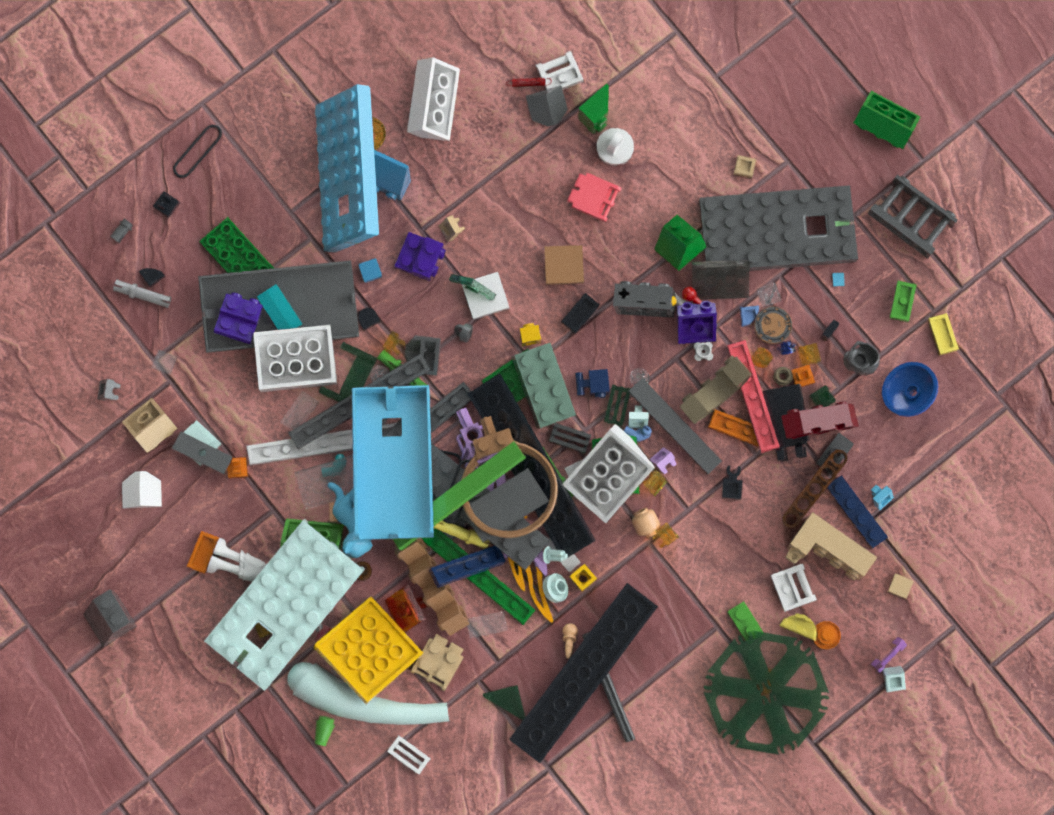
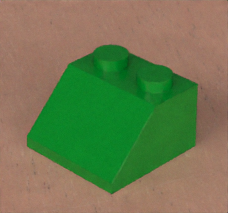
[578,83,609,134]
[654,214,707,271]

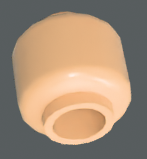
[632,507,660,538]

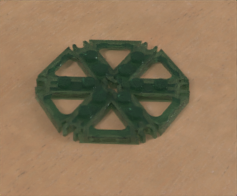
[703,631,830,755]

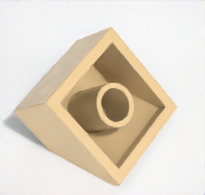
[122,398,177,453]

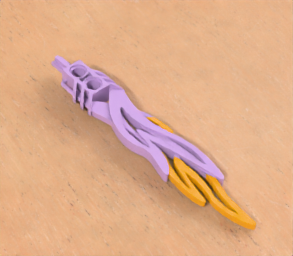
[456,408,553,623]

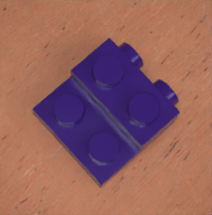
[395,232,446,281]
[214,292,263,344]
[677,301,717,344]

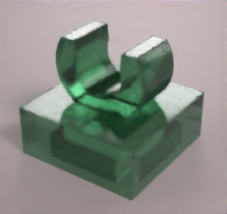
[809,385,836,407]

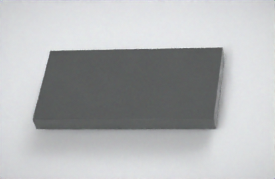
[462,468,549,543]

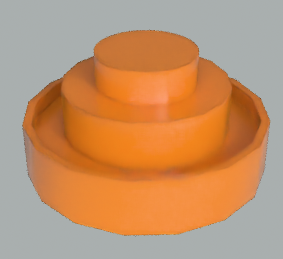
[813,621,841,650]

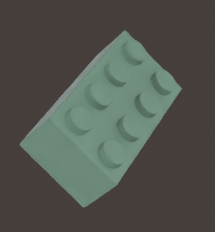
[511,343,576,429]

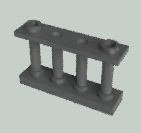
[868,175,958,259]

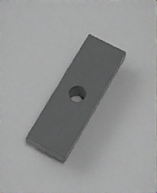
[172,431,233,474]

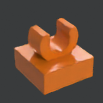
[791,365,815,387]
[227,457,248,479]

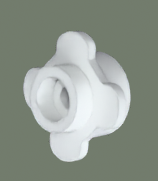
[694,342,713,361]

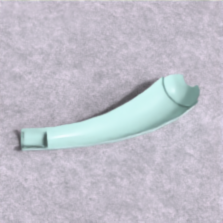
[287,662,449,725]

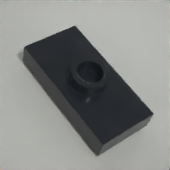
[561,293,600,335]

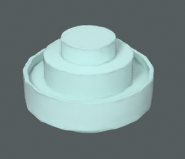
[543,574,569,603]

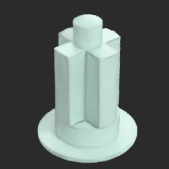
[543,546,568,564]

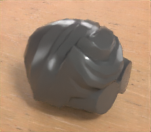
[843,341,880,376]

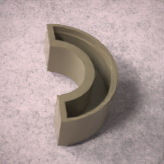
[679,356,752,424]

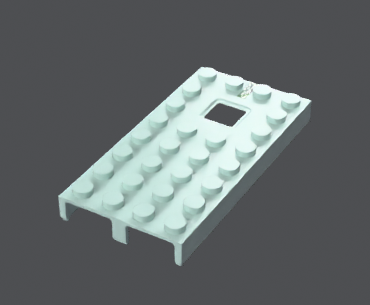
[205,519,365,691]

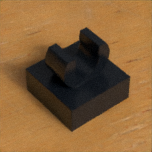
[153,191,180,218]

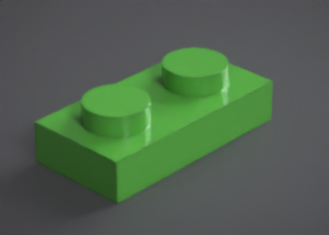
[890,281,916,322]
[727,601,765,645]

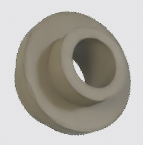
[773,367,793,386]

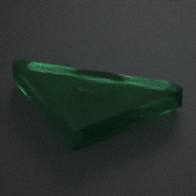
[449,274,496,301]
[483,685,526,721]

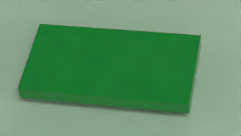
[199,217,274,273]

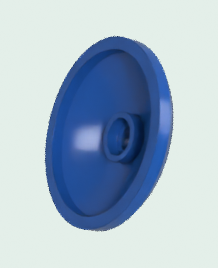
[882,362,938,417]

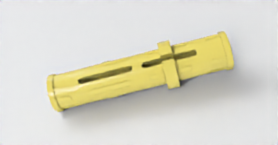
[433,520,489,549]

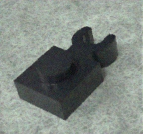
[722,465,743,500]

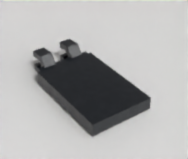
[763,384,810,462]

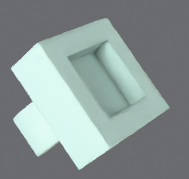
[628,405,648,428]

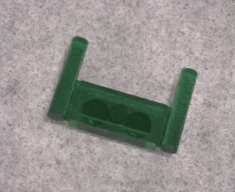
[319,342,377,402]

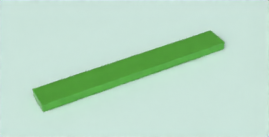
[393,441,526,551]

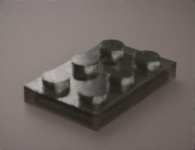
[692,260,750,300]

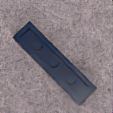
[826,475,888,549]
[429,546,506,588]

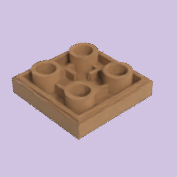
[544,245,584,285]

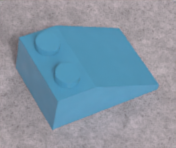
[374,150,411,200]

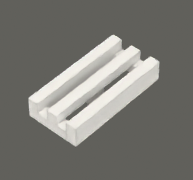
[387,736,430,774]

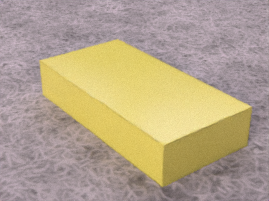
[928,313,959,356]

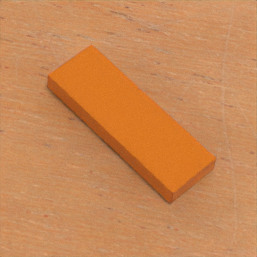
[708,409,759,447]

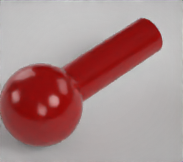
[681,287,702,304]

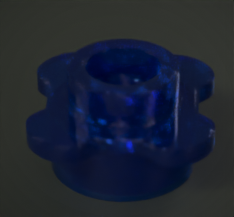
[777,340,797,355]

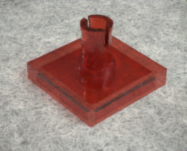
[384,585,427,633]

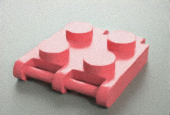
[567,173,622,222]

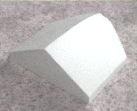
[122,471,162,509]

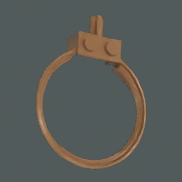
[461,416,558,538]

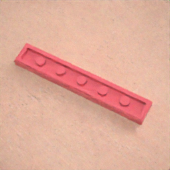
[727,340,780,453]

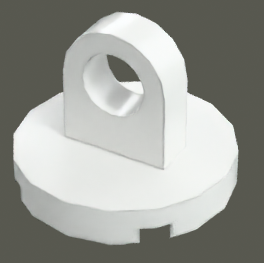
[597,128,634,166]

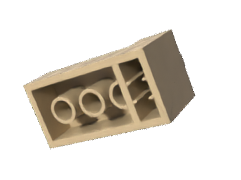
[785,512,877,580]

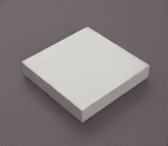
[462,272,509,320]

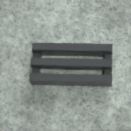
[549,423,591,454]

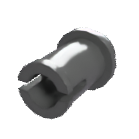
[110,219,133,244]

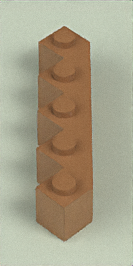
[392,538,469,636]

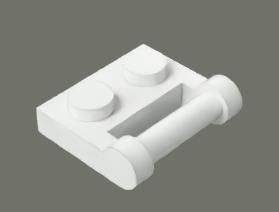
[536,51,583,90]
[770,564,817,612]

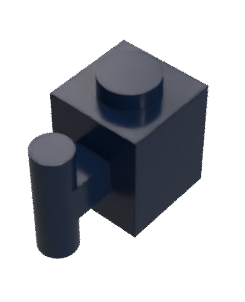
[575,369,610,399]

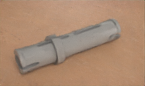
[113,279,172,309]

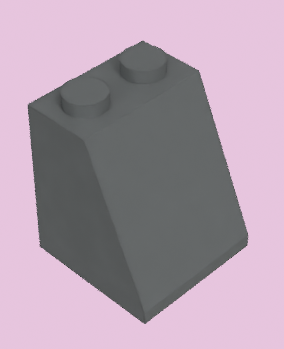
[83,589,137,647]

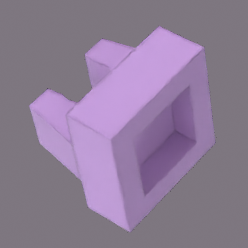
[649,447,676,474]

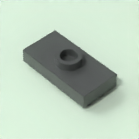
[816,433,854,475]

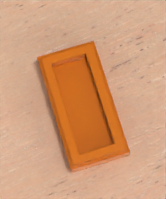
[186,531,219,574]

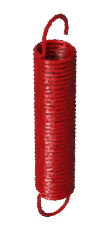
[506,78,552,87]

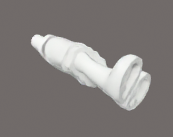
[207,538,267,582]

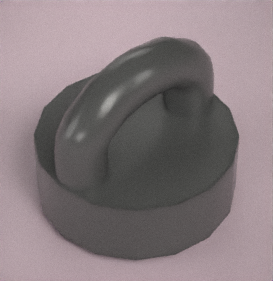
[454,323,473,343]

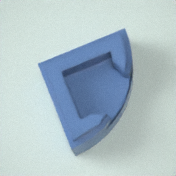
[740,305,759,327]

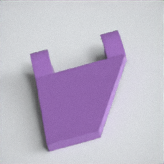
[870,637,907,673]

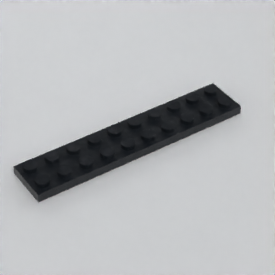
[468,374,596,558]
[509,583,658,764]

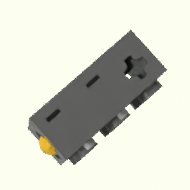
[613,281,677,318]

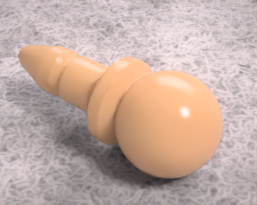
[562,623,578,659]

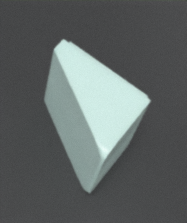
[883,666,906,692]

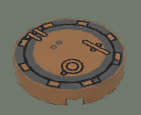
[754,307,792,345]

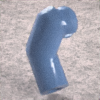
[624,426,652,442]

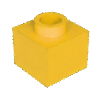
[520,323,541,347]
[569,564,597,592]

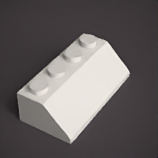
[407,57,460,141]

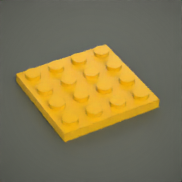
[313,596,423,704]

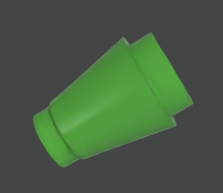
[315,716,335,746]

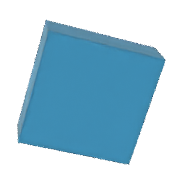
[358,258,382,283]

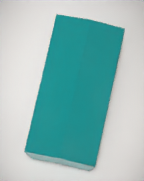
[257,284,302,330]

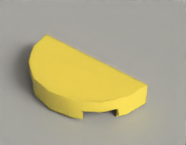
[779,614,817,641]

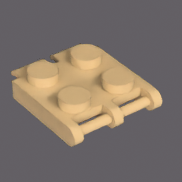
[411,634,464,691]

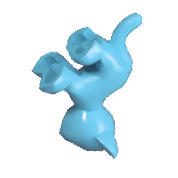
[327,482,373,558]

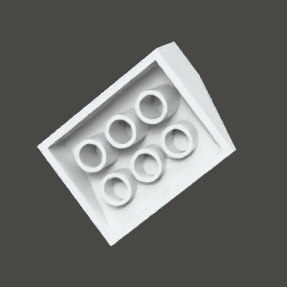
[254,325,337,392]
[563,424,655,523]

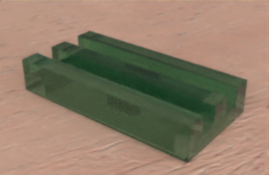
[604,384,631,426]

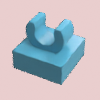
[871,485,894,510]

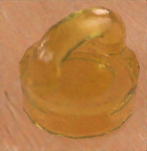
[751,347,773,368]

